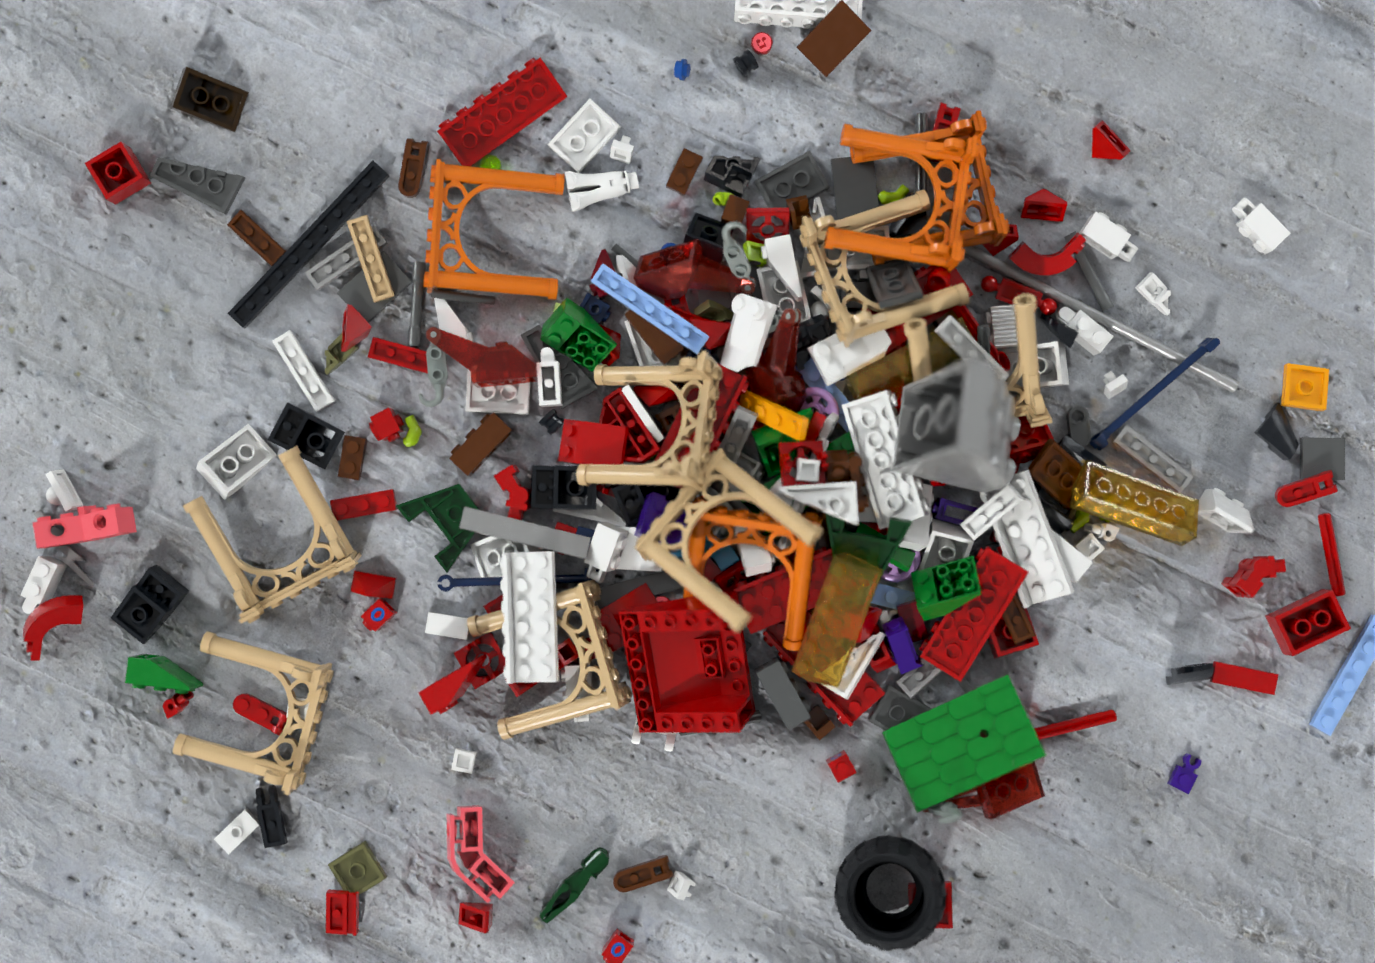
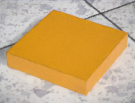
[1281,363,1329,412]

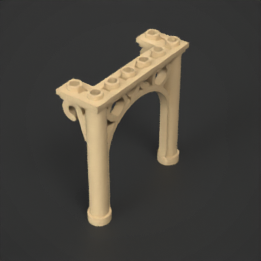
[799,189,970,348]
[904,294,1052,427]
[576,351,722,491]
[183,446,362,623]
[634,448,823,633]
[467,580,632,740]
[173,631,334,795]

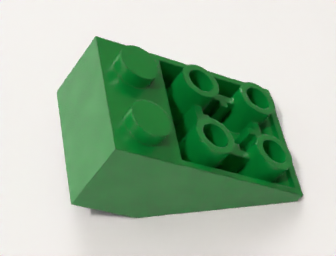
[540,297,617,372]
[751,407,820,477]
[911,556,982,621]
[125,653,203,694]

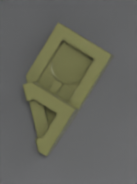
[693,299,734,322]
[325,333,359,375]

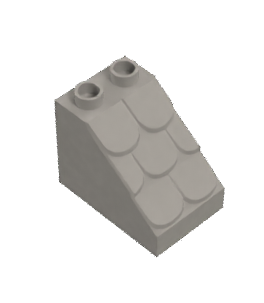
[892,358,1020,493]

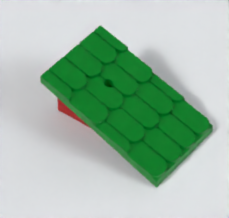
[882,675,1046,813]

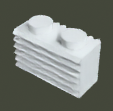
[984,304,1017,350]

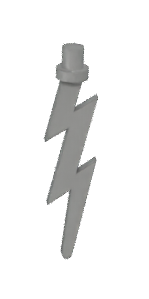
[34,510,95,586]

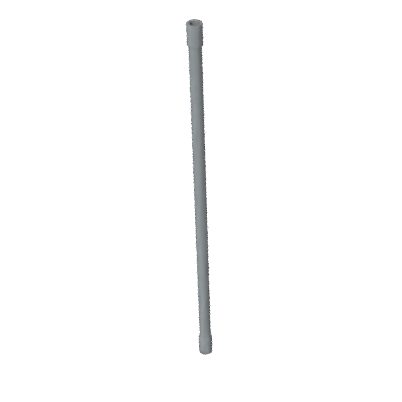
[926,221,1239,393]

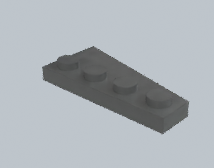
[149,157,245,215]
[521,325,598,409]

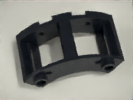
[1033,435,1107,536]

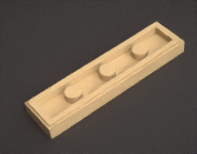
[346,215,395,303]

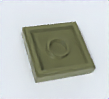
[328,841,387,895]

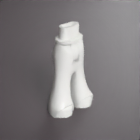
[564,171,639,212]

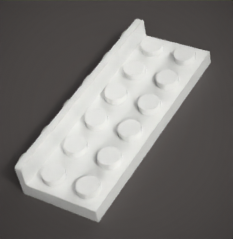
[734,0,863,29]
[842,390,930,529]
[980,470,1075,608]
[500,551,559,684]

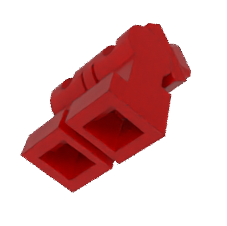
[494,464,530,521]
[1221,556,1286,598]

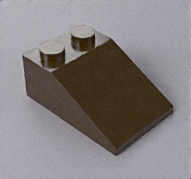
[170,67,249,132]

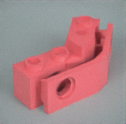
[33,504,137,549]
[446,805,515,903]

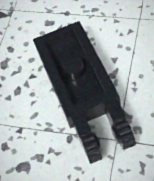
[255,785,288,848]

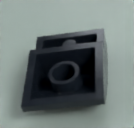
[268,402,345,469]
[530,465,597,510]
[610,484,680,527]
[111,565,189,644]

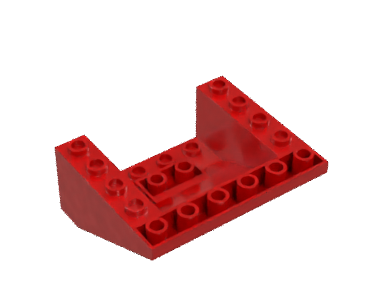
[619,591,755,733]

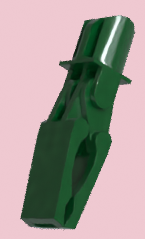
[539,847,609,923]

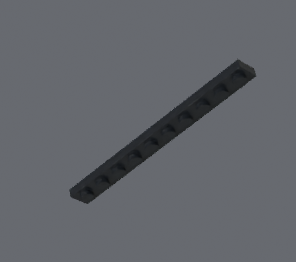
[228,160,390,329]

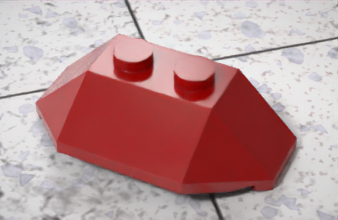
[599,387,661,463]

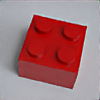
[85,142,151,205]

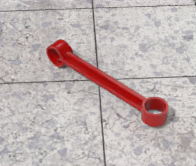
[927,268,1010,371]

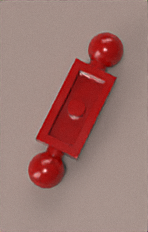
[981,276,1057,315]

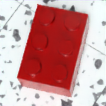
[1265,589,1351,656]

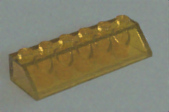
[844,317,971,400]
[1070,460,1199,546]
[791,552,883,687]

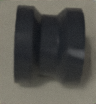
[733,49,758,77]
[539,409,564,435]

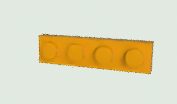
[739,390,809,441]

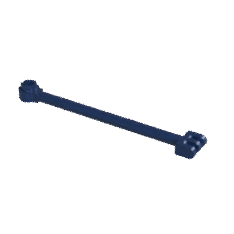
[1090,337,1220,451]
[437,568,600,592]

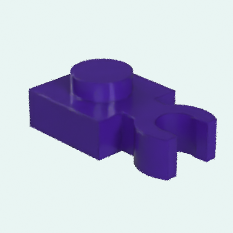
[1167,753,1202,794]

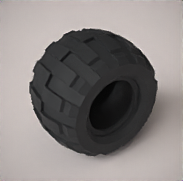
[834,835,946,951]

